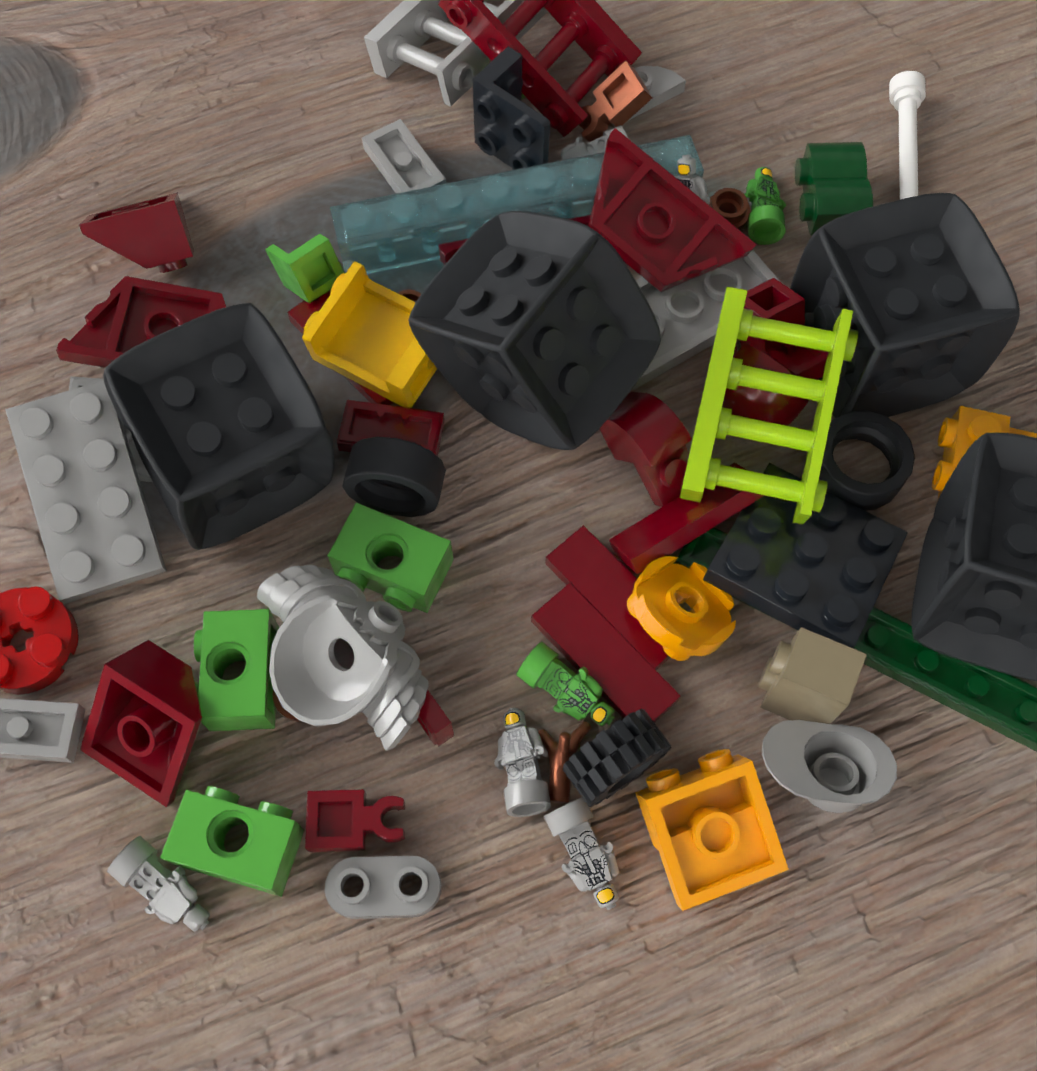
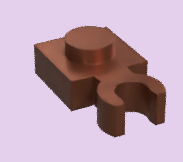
[579,61,653,142]

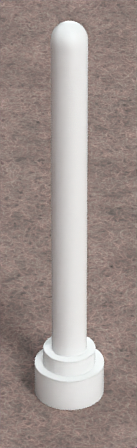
[889,71,926,200]

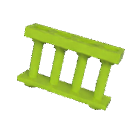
[680,286,858,525]

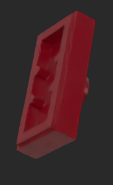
[337,400,445,456]

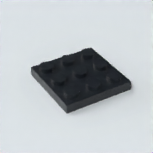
[703,463,908,649]

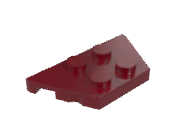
[589,128,757,292]
[56,276,226,368]

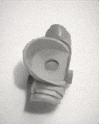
[257,565,429,751]

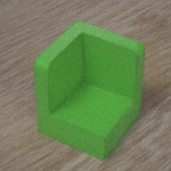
[265,234,345,304]

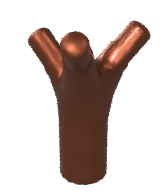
[538,721,591,803]

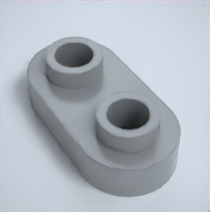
[325,856,442,919]

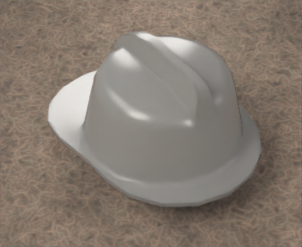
[762,720,897,813]

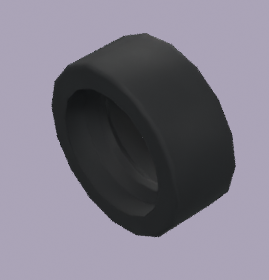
[819,410,915,511]
[342,437,446,517]

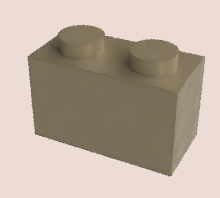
[758,627,867,724]

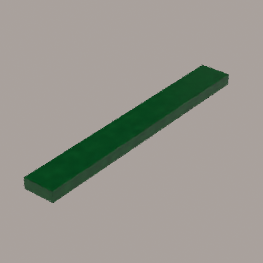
[675,527,1037,752]

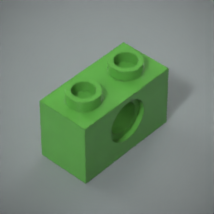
[328,503,453,613]
[194,609,279,731]
[160,786,304,897]

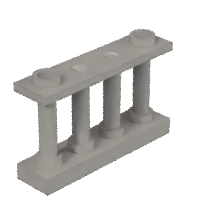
[364,0,548,107]

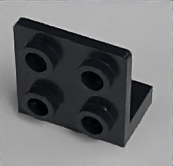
[472,46,550,187]

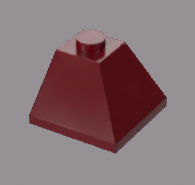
[79,192,194,273]
[80,640,202,807]

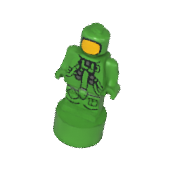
[744,167,786,245]
[516,641,615,726]

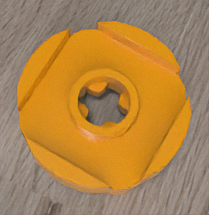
[627,556,736,661]

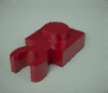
[305,789,405,852]

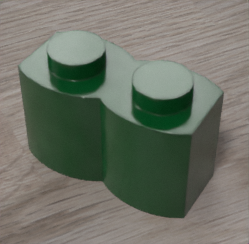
[795,142,873,236]

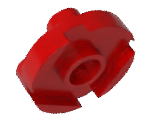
[0,586,79,695]

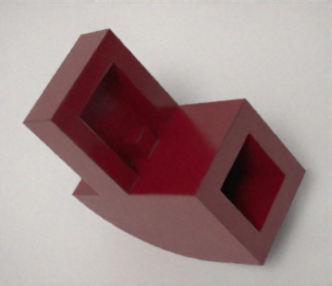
[739,278,828,380]
[599,391,692,507]

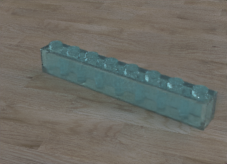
[330,135,704,274]

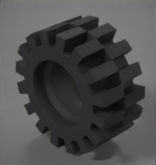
[562,709,672,807]

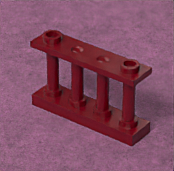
[438,0,642,137]

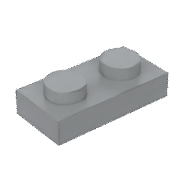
[362,119,447,210]
[0,698,85,763]

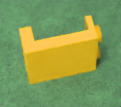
[302,261,437,408]

